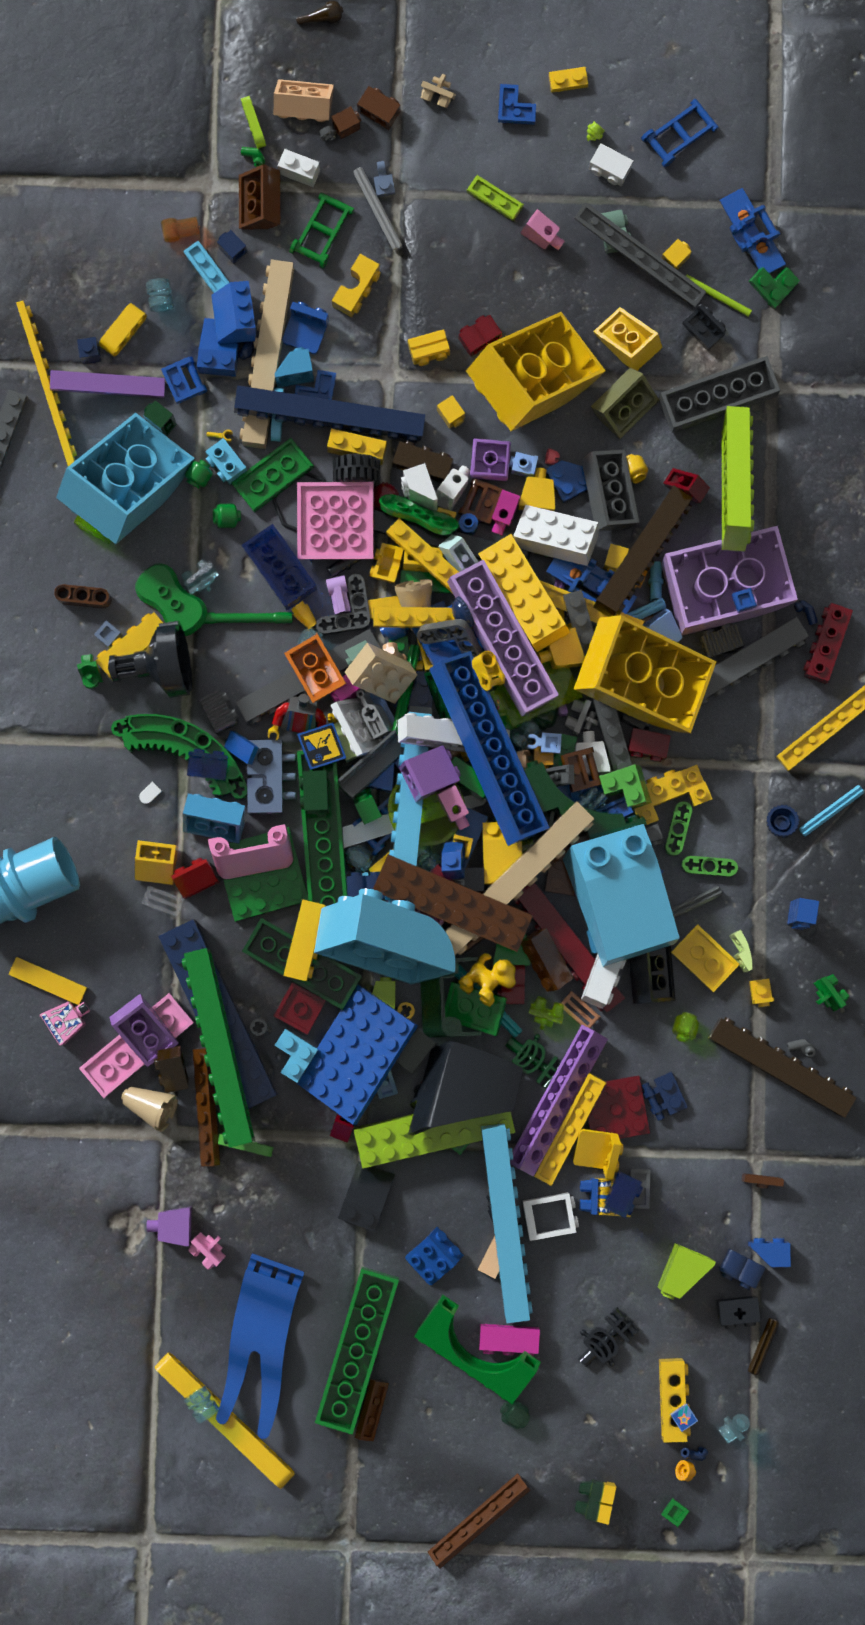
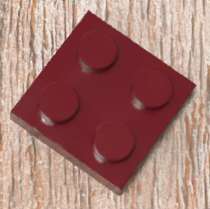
[274,982,326,1035]

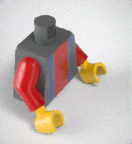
[268,694,327,741]

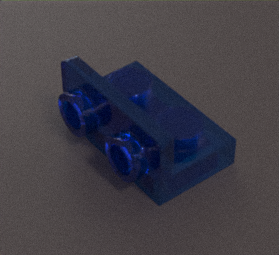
[187,749,229,781]

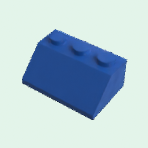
[211,281,256,344]

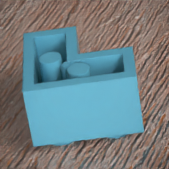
[275,1029,318,1083]

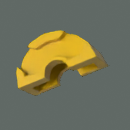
[369,543,404,584]

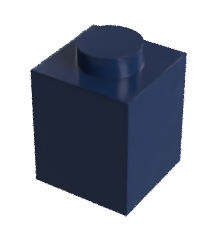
[217,230,247,264]
[77,337,102,364]

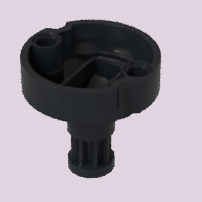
[108,621,192,698]

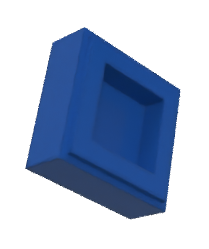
[731,588,757,613]

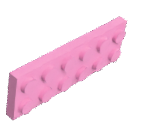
[79,993,194,1098]

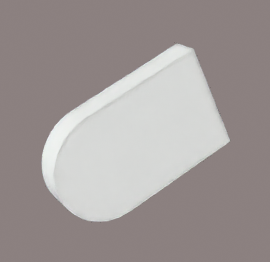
[139,781,162,804]

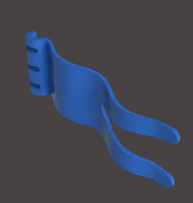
[216,1253,305,1439]

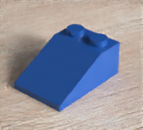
[197,318,240,377]

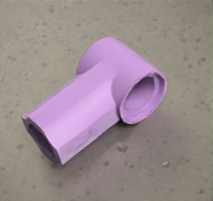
[326,576,351,615]

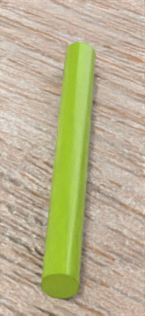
[686,274,752,317]

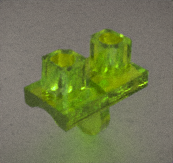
[529,996,564,1030]

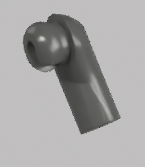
[787,1039,816,1057]

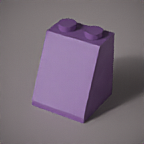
[399,745,461,802]

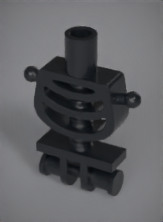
[578,1307,639,1367]

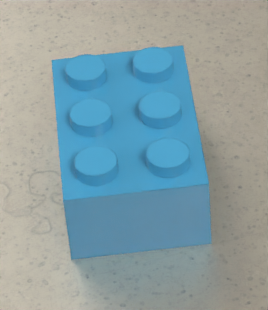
[183,794,245,843]

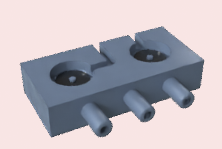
[247,740,296,814]

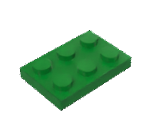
[442,981,507,1036]

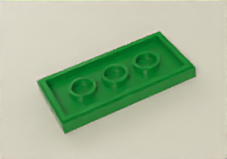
[231,438,314,513]

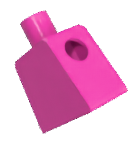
[492,489,520,535]

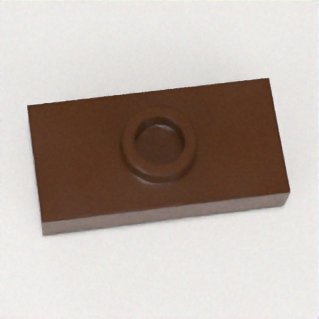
[742,1173,784,1188]

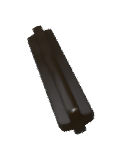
[748,1318,779,1375]

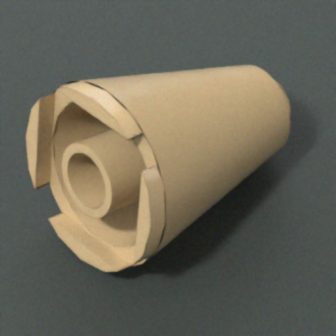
[395,579,433,630]
[121,1087,178,1132]

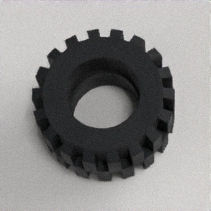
[333,454,380,487]

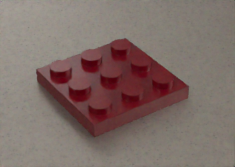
[588,1075,650,1139]

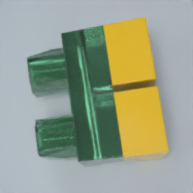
[575,1479,616,1525]

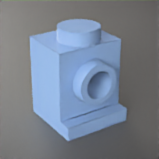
[509,452,538,477]

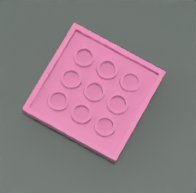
[297,482,374,559]

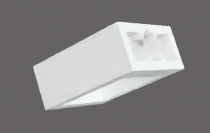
[522,1192,579,1241]

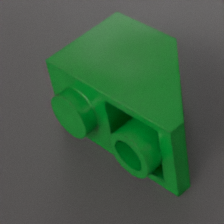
[353,788,382,825]

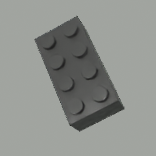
[581,450,639,531]

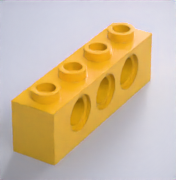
[659,1358,691,1442]

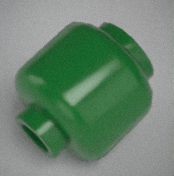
[185,460,213,489]
[213,504,241,528]

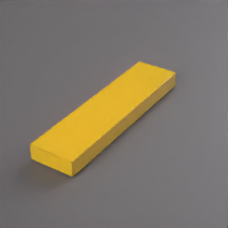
[8,957,87,1005]

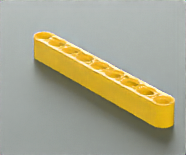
[155,1352,295,1489]

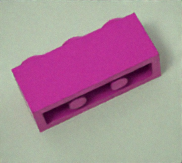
[479,1324,540,1357]

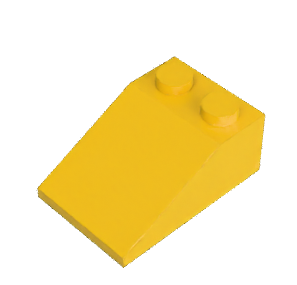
[593,307,663,371]
[483,822,522,885]

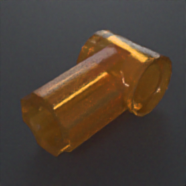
[161,217,200,243]

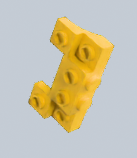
[633,765,712,826]

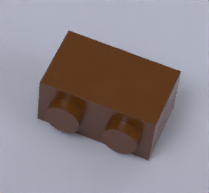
[357,86,401,130]

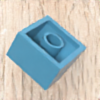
[274,347,314,388]

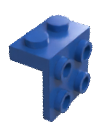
[282,302,329,354]
[405,1227,464,1285]

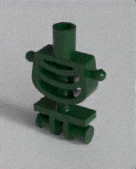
[505,1034,562,1089]

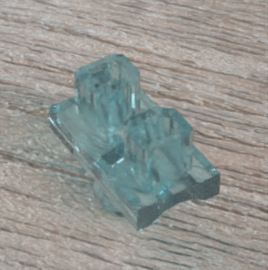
[182,560,219,594]
[578,786,608,811]
[718,1414,750,1444]

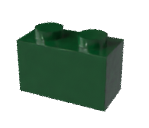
[143,400,177,436]

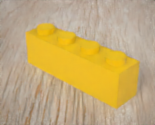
[95,612,163,681]
[283,900,326,982]

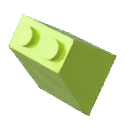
[657,1243,716,1300]

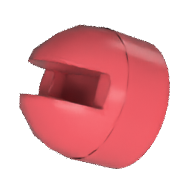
[545,449,560,465]

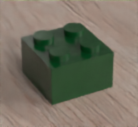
[299,770,329,814]

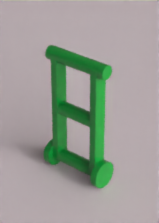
[289,192,355,269]

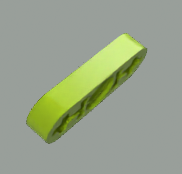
[240,96,266,149]

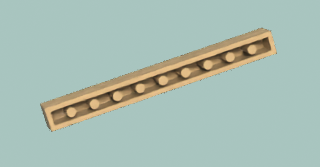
[239,259,294,449]
[445,802,594,955]

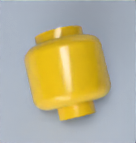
[626,454,648,483]

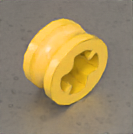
[397,1002,415,1019]

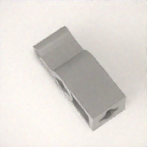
[356,690,393,739]

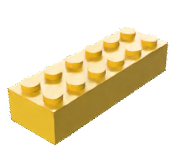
[478,534,570,652]

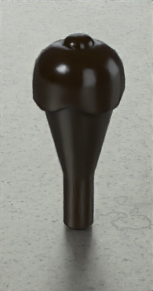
[296,1,344,25]

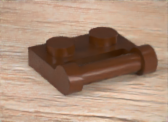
[458,478,504,526]
[561,747,601,793]

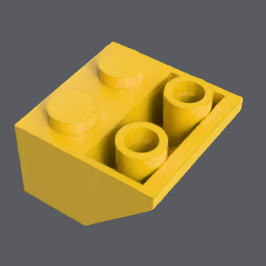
[135,840,179,885]

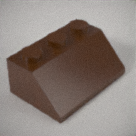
[239,164,281,230]

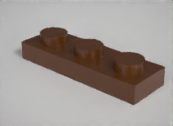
[354,1379,389,1441]

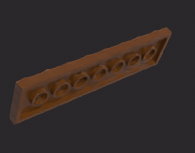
[373,854,533,952]

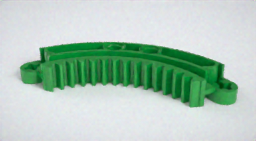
[111,714,248,800]

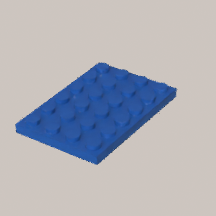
[297,984,418,1125]

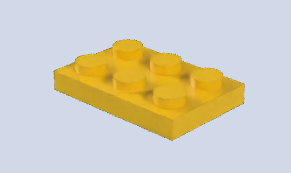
[671,924,740,992]

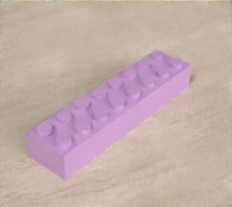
[447,560,559,717]

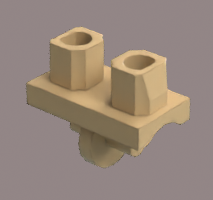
[421,74,456,108]

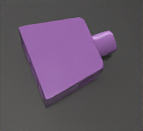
[147,1207,192,1246]

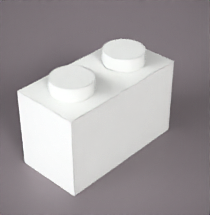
[589,143,633,186]
[278,149,320,187]

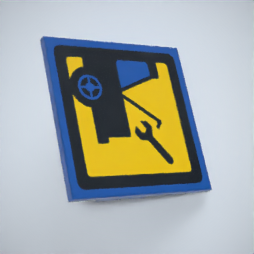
[297,723,346,770]

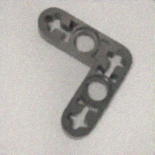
[316,574,370,635]
[417,619,483,658]

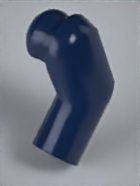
[681,1446,708,1461]

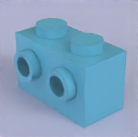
[205,438,247,485]

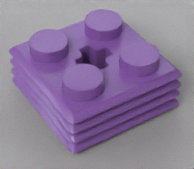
[470,439,511,481]

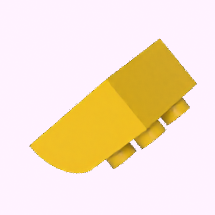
[466,312,606,431]
[574,615,716,733]

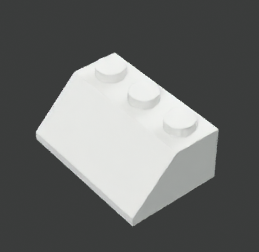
[401,463,438,511]

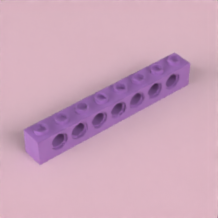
[510,1025,608,1177]

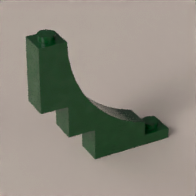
[523,760,647,840]

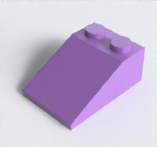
[109,994,178,1067]

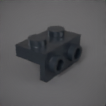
[682,304,726,350]

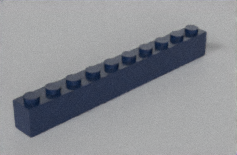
[234,385,425,443]

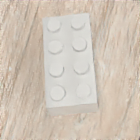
[513,505,599,566]

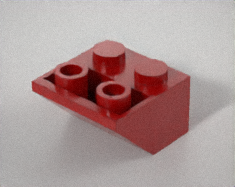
[171,858,219,899]

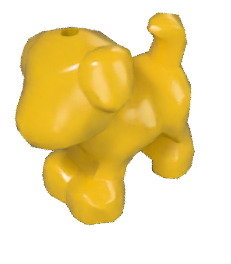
[459,953,516,1007]

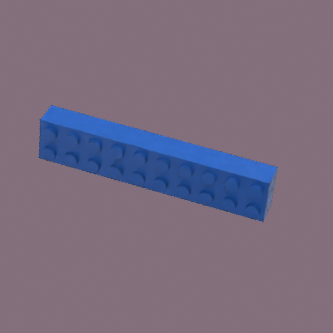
[429,651,550,846]

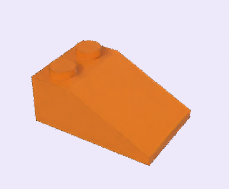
[284,634,346,703]

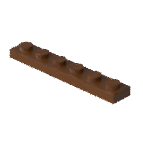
[193,1048,220,1167]
[427,1473,530,1569]

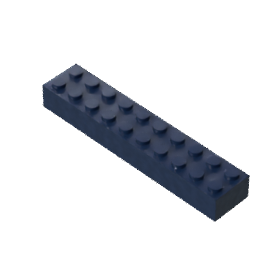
[158,919,278,1109]

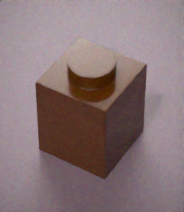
[331,106,362,139]

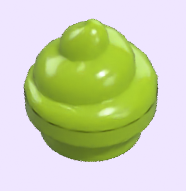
[587,121,605,141]

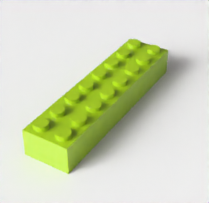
[721,406,754,551]
[354,1112,515,1169]

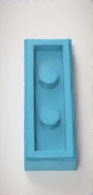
[183,241,229,294]

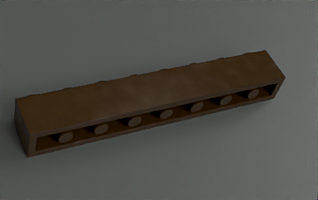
[594,486,693,617]
[708,1017,856,1118]

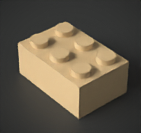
[345,643,417,704]

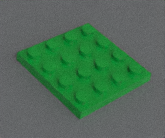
[223,827,308,922]

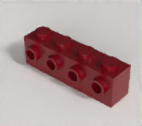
[803,603,853,684]

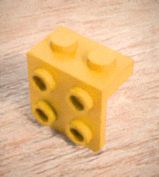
[573,1129,623,1179]

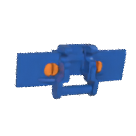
[719,188,786,274]
[546,558,637,614]

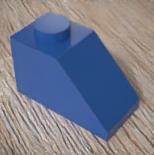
[442,841,465,880]

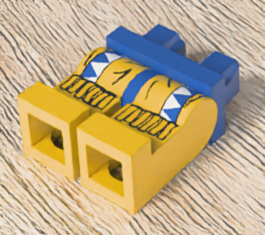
[579,1178,632,1217]

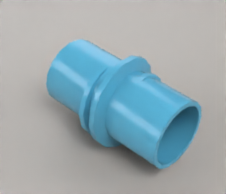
[0,837,80,924]

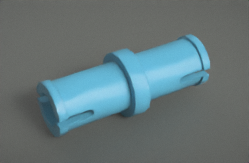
[648,561,664,601]

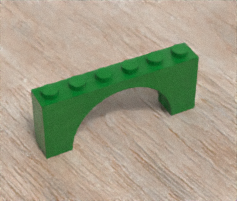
[414,1295,541,1404]

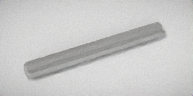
[354,167,402,252]

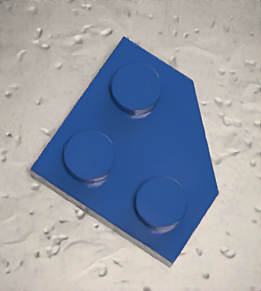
[546,460,587,503]

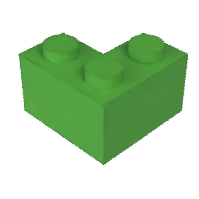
[599,764,652,809]

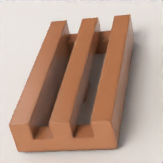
[559,991,600,1028]

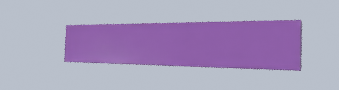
[50,370,165,398]

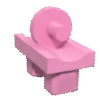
[188,1232,226,1270]

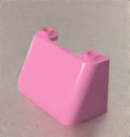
[208,824,293,879]

